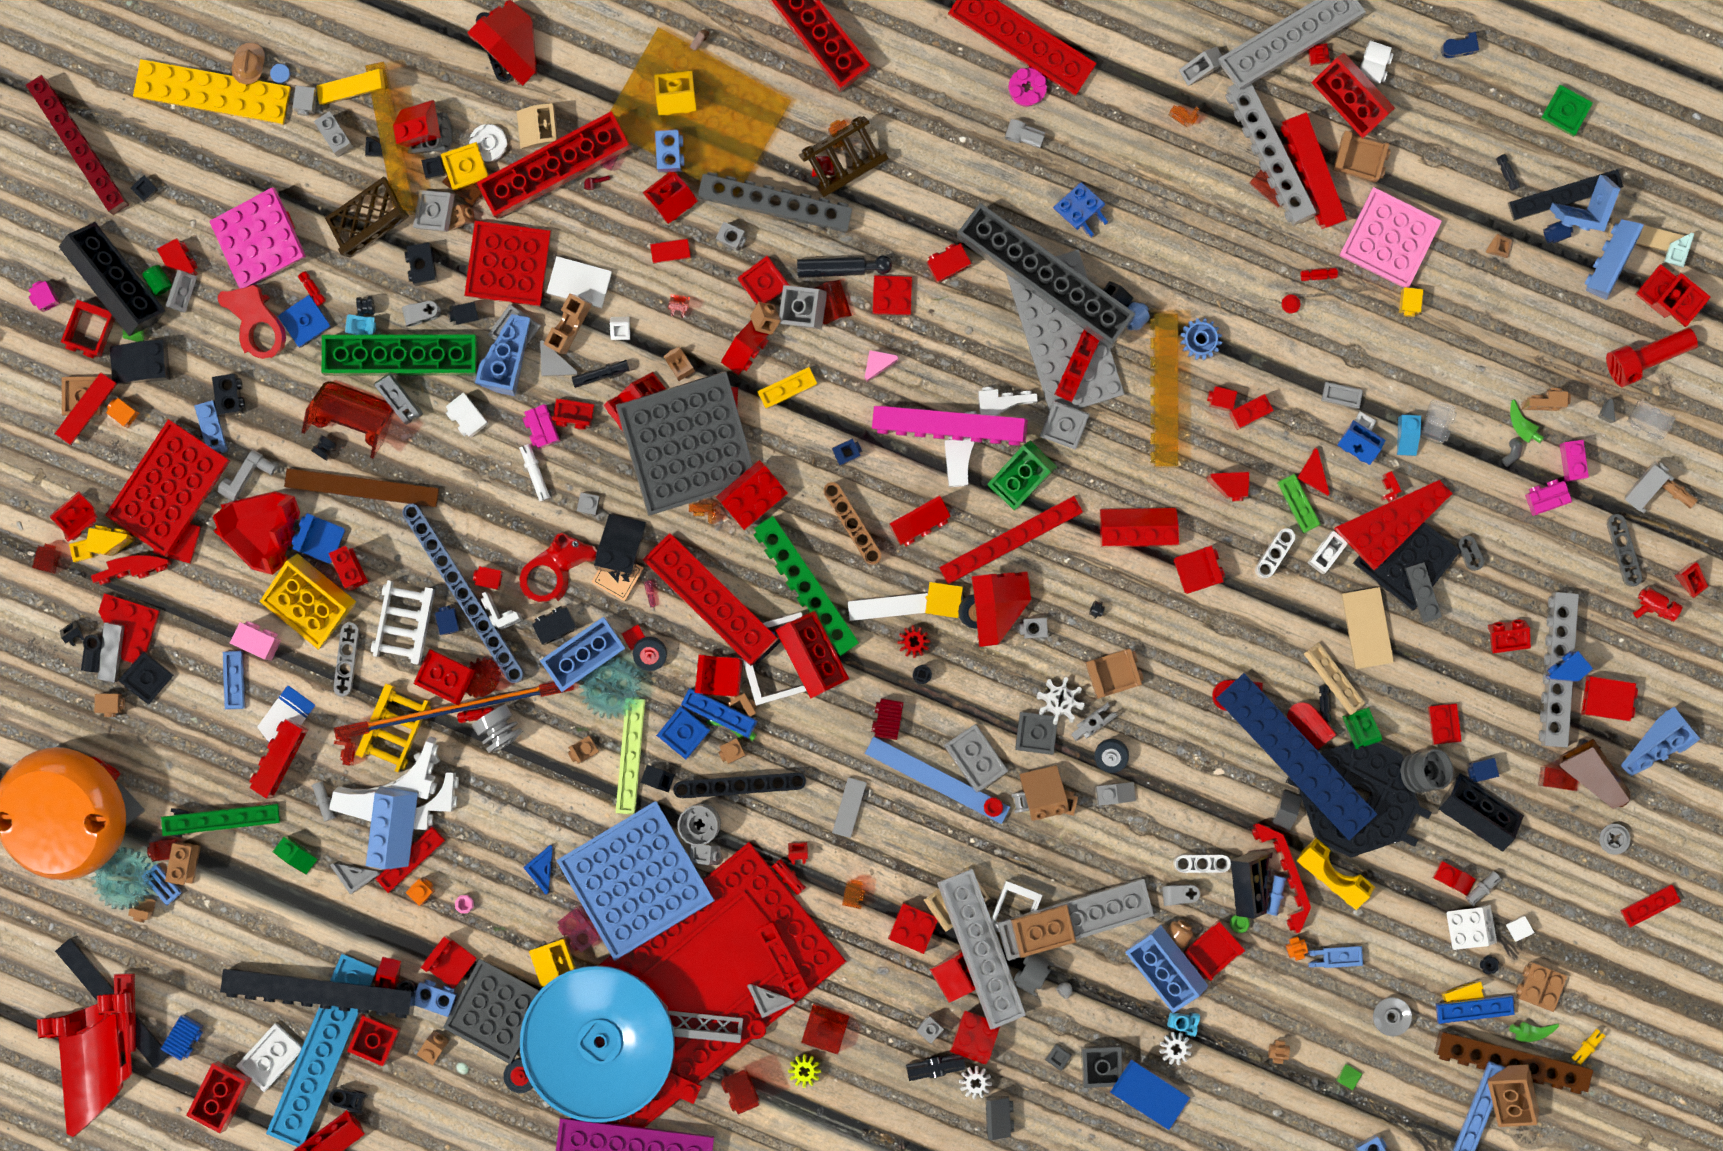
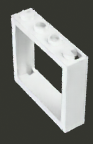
[743,612,806,706]

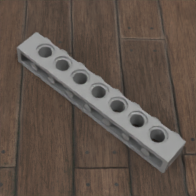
[1225,84,1316,226]
[1539,592,1579,748]

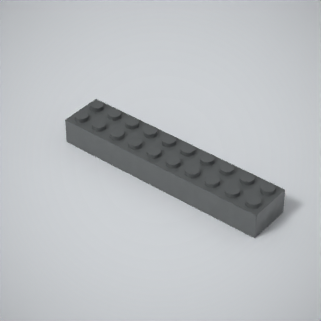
[957,203,1135,349]

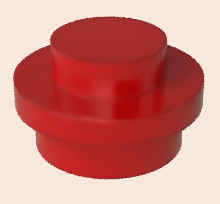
[1281,294,1301,314]

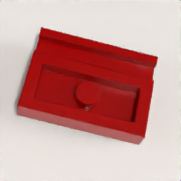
[1428,703,1462,745]

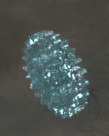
[579,657,642,719]
[91,847,154,910]

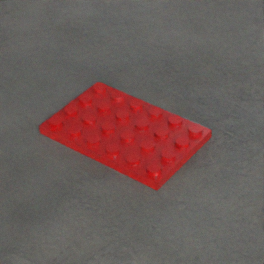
[105,419,230,557]

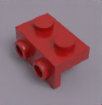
[552,399,595,430]

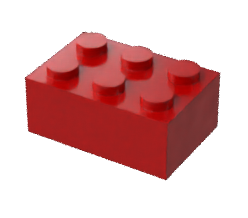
[716,460,788,530]
[186,1061,252,1134]

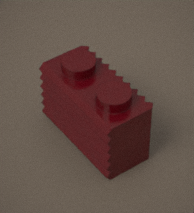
[871,698,904,740]

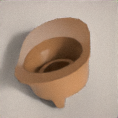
[232,43,265,84]

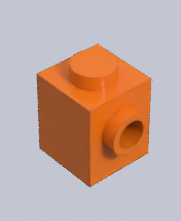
[406,878,435,906]

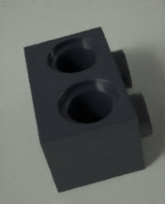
[212,374,245,417]

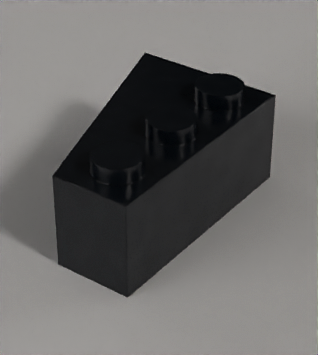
[1231,850,1273,919]

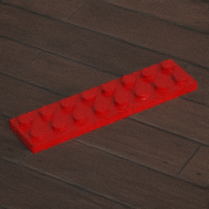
[948,0,1096,96]
[642,533,778,666]

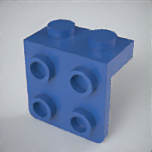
[292,513,345,563]

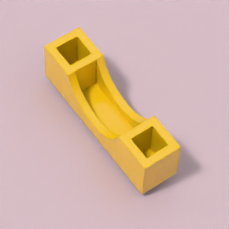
[1297,838,1375,910]

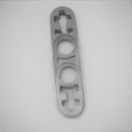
[334,622,359,697]

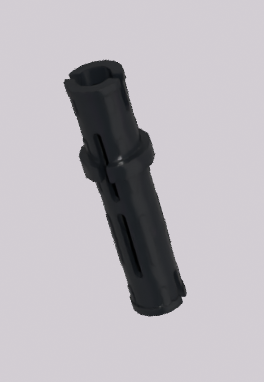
[572,360,630,388]

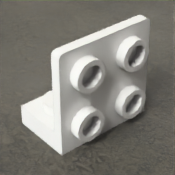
[481,592,523,630]
[1447,905,1497,950]

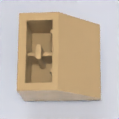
[516,103,558,149]

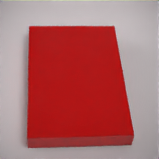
[413,649,475,706]

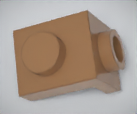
[664,347,695,381]
[728,692,757,717]
[128,896,156,923]
[417,1030,449,1066]

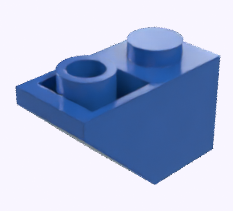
[1545,651,1593,682]

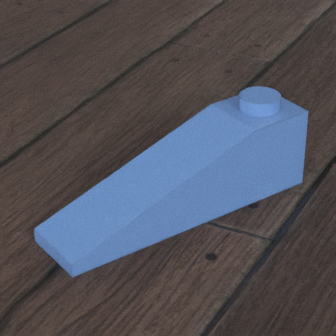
[475,314,531,396]
[1621,707,1700,776]

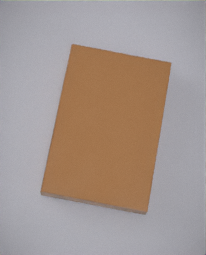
[1011,904,1076,958]

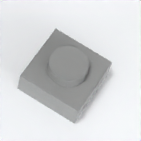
[577,492,600,515]

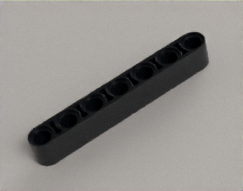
[673,772,806,799]

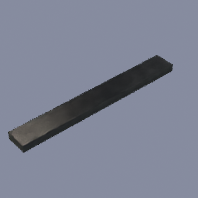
[55,938,170,1069]

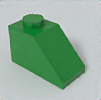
[272,836,318,875]

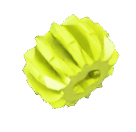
[788,1054,821,1088]

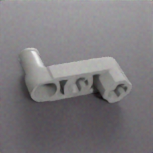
[217,450,277,501]

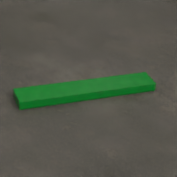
[161,803,280,836]

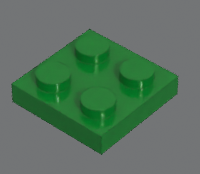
[1540,85,1593,137]

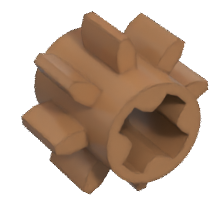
[1268,1040,1290,1064]

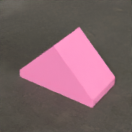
[865,350,898,382]

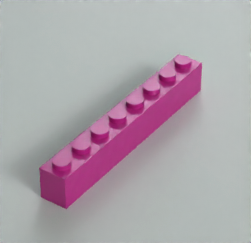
[872,406,1028,446]

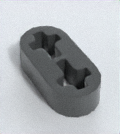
[1457,536,1484,571]

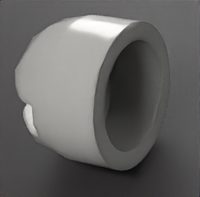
[1056,982,1072,999]

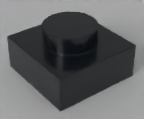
[421,156,445,180]
[130,175,158,203]

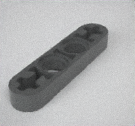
[1606,514,1642,587]

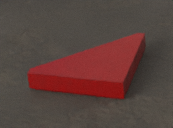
[1297,448,1330,496]

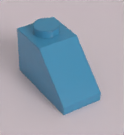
[1397,415,1421,456]

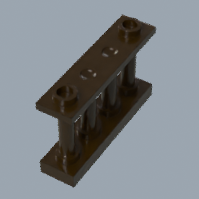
[799,116,889,198]

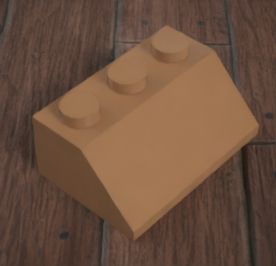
[1488,1065,1539,1127]

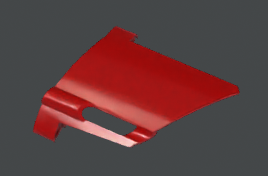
[36,992,132,1137]

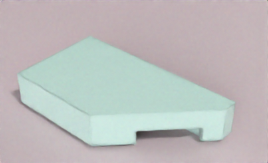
[1664,233,1694,268]

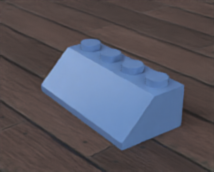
[1585,219,1644,300]
[540,617,625,692]
[366,786,418,869]

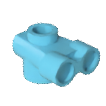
[1167,1012,1200,1037]

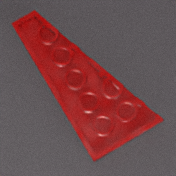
[1334,480,1453,570]

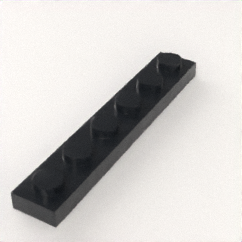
[1508,169,1624,221]

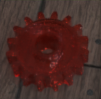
[466,657,501,698]

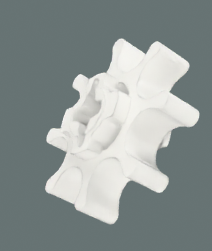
[1037,677,1084,725]

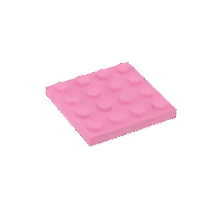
[1339,187,1442,288]

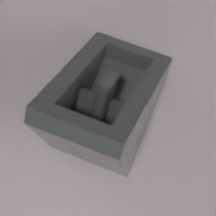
[1270,790,1301,833]

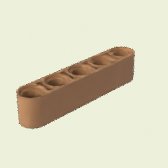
[824,482,881,565]

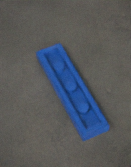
[681,688,758,738]
[1436,995,1515,1024]

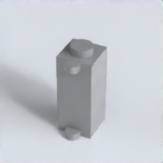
[1625,461,1675,513]

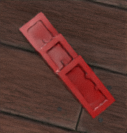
[1054,330,1099,402]

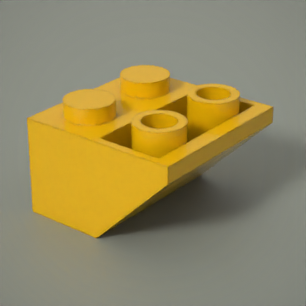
[85,525,135,556]
[529,938,576,987]

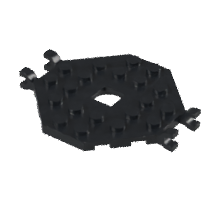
[1285,742,1432,858]

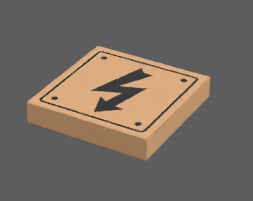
[592,564,644,601]

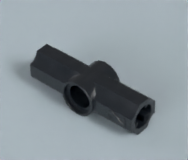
[906,1054,966,1081]

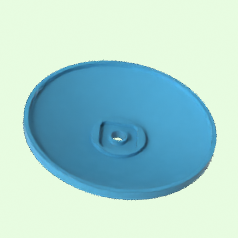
[520,966,675,1122]

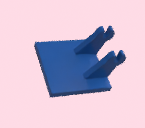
[1053,183,1108,238]

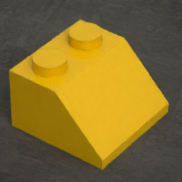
[654,71,696,115]

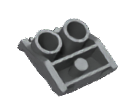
[408,112,452,154]

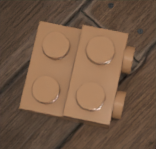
[1521,388,1571,411]
[1516,962,1567,1012]

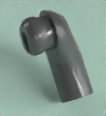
[1501,438,1523,467]

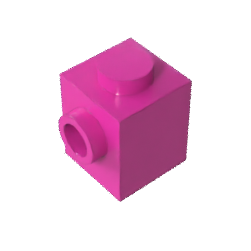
[28,280,60,312]

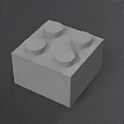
[779,285,827,330]

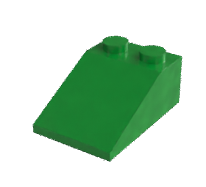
[987,440,1057,511]

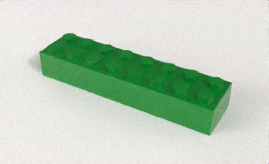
[321,335,478,376]

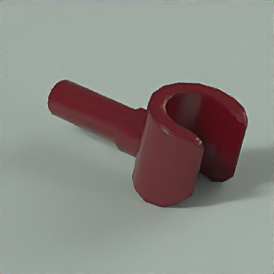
[584,175,610,190]

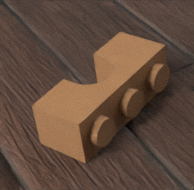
[544,293,592,354]

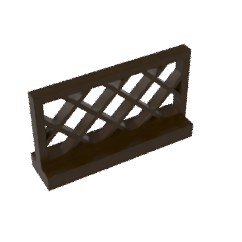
[325,176,409,258]

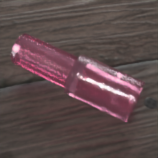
[644,580,656,608]

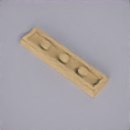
[1607,217,1684,252]
[1304,642,1365,715]

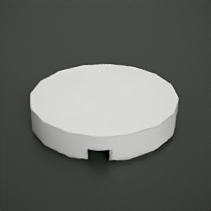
[469,124,508,163]

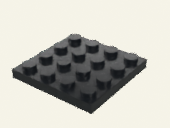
[1352,522,1461,611]

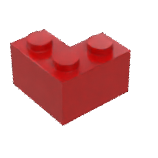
[721,320,769,375]

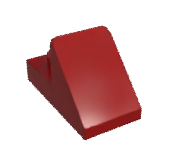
[1432,861,1476,896]

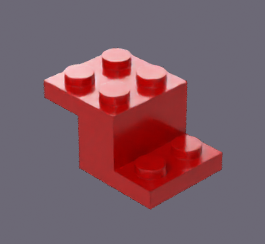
[1635,264,1711,327]
[603,372,666,431]

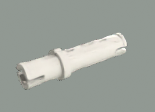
[519,444,551,502]

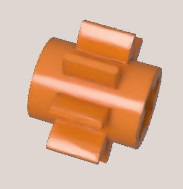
[1285,936,1308,961]

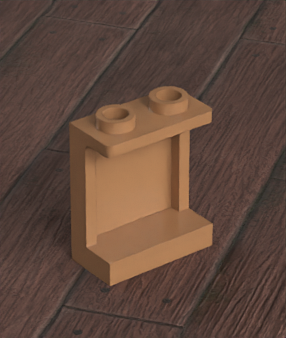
[1333,130,1391,183]
[1085,648,1144,699]
[1019,765,1069,821]
[165,842,201,885]

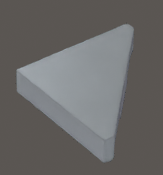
[540,340,577,377]
[330,863,380,894]
[747,984,795,1018]

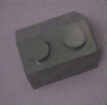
[985,1096,1014,1140]

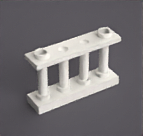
[371,580,435,665]

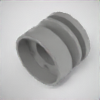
[472,704,523,753]
[678,803,721,846]

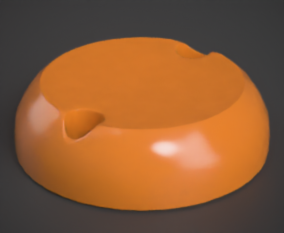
[0,747,126,881]

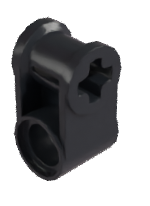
[329,1087,368,1114]

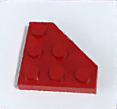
[98,593,160,663]

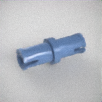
[1267,875,1287,916]

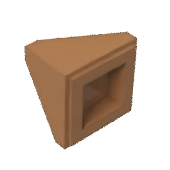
[1486,234,1512,258]

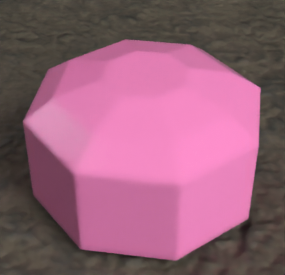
[455,895,474,913]

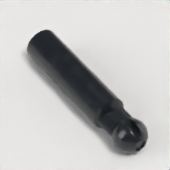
[797,255,892,278]

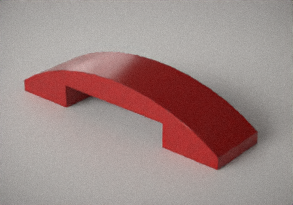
[755,922,809,999]

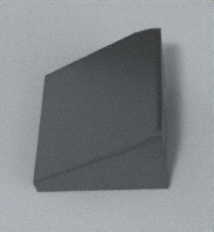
[1598,399,1615,423]

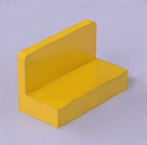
[1441,980,1484,1002]

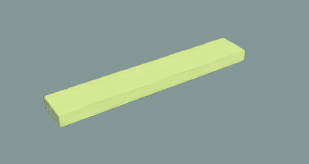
[616,698,645,814]

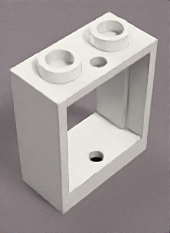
[991,880,1042,932]

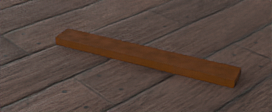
[284,468,439,508]

